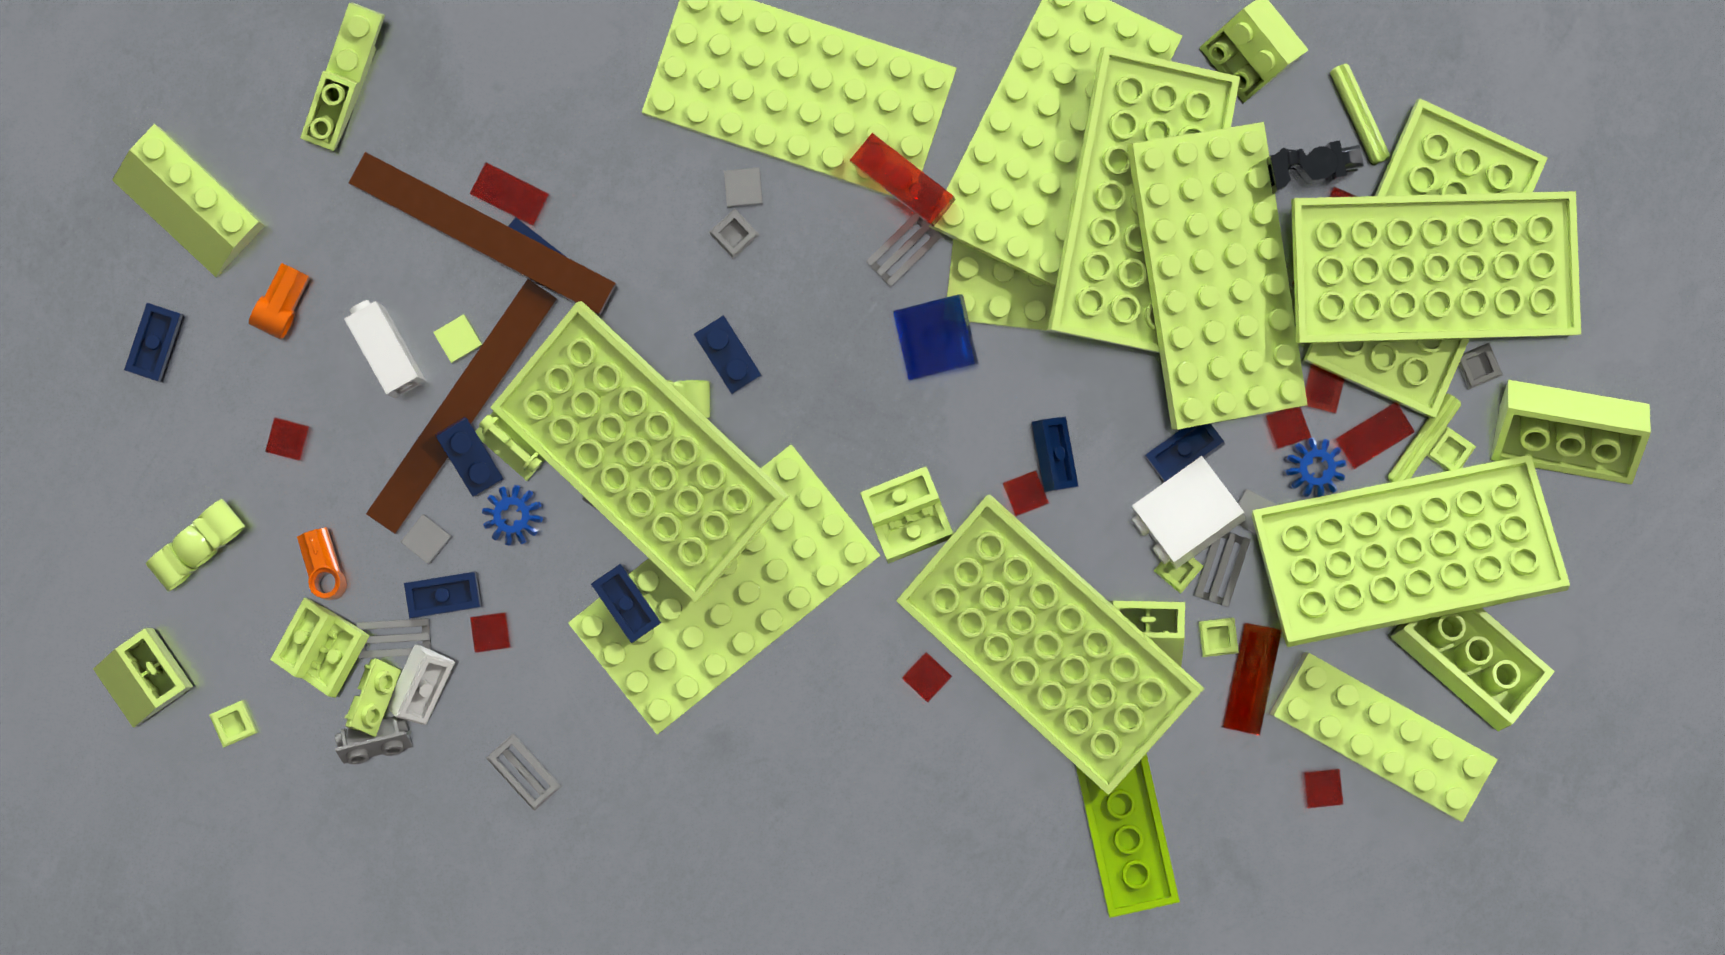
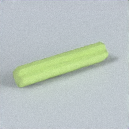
[1331,64,1390,165]
[1388,394,1461,482]

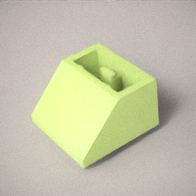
[1199,0,1308,103]
[1110,601,1185,667]
[93,628,193,728]

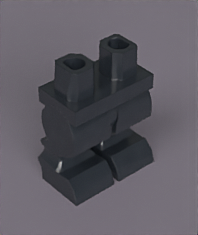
[1267,140,1364,195]

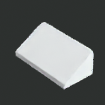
[387,644,455,725]

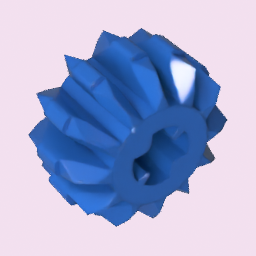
[1285,438,1347,497]
[482,485,544,546]

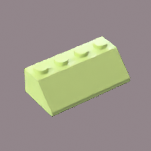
[112,124,265,278]
[1491,380,1651,484]
[1390,608,1555,731]

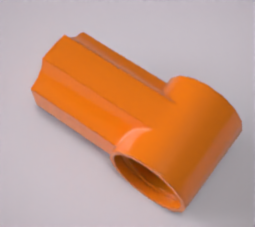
[248,263,310,340]
[297,527,347,600]

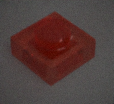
[265,417,311,461]
[902,652,952,702]

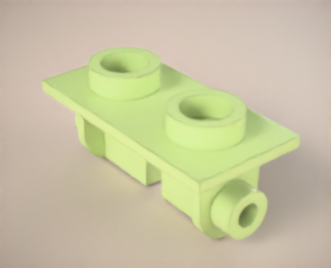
[475,411,545,481]
[344,658,401,737]

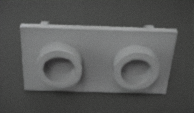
[335,716,413,764]

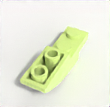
[300,2,385,151]

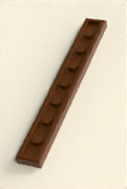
[348,152,617,316]
[366,279,558,534]

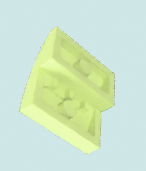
[860,466,953,564]
[270,598,370,698]

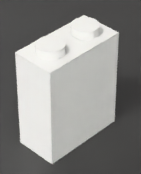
[344,300,426,399]
[1131,456,1246,569]

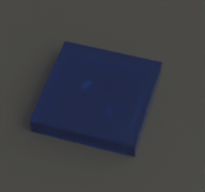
[893,294,979,380]

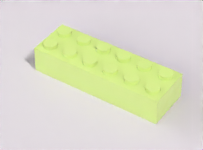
[1269,652,1498,822]

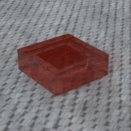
[1265,407,1311,450]
[1002,470,1049,517]
[470,612,511,653]
[1303,768,1343,808]

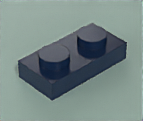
[124,303,183,382]
[694,315,762,395]
[1032,416,1079,492]
[435,417,503,497]
[1145,423,1225,482]
[591,564,662,643]
[404,572,482,619]

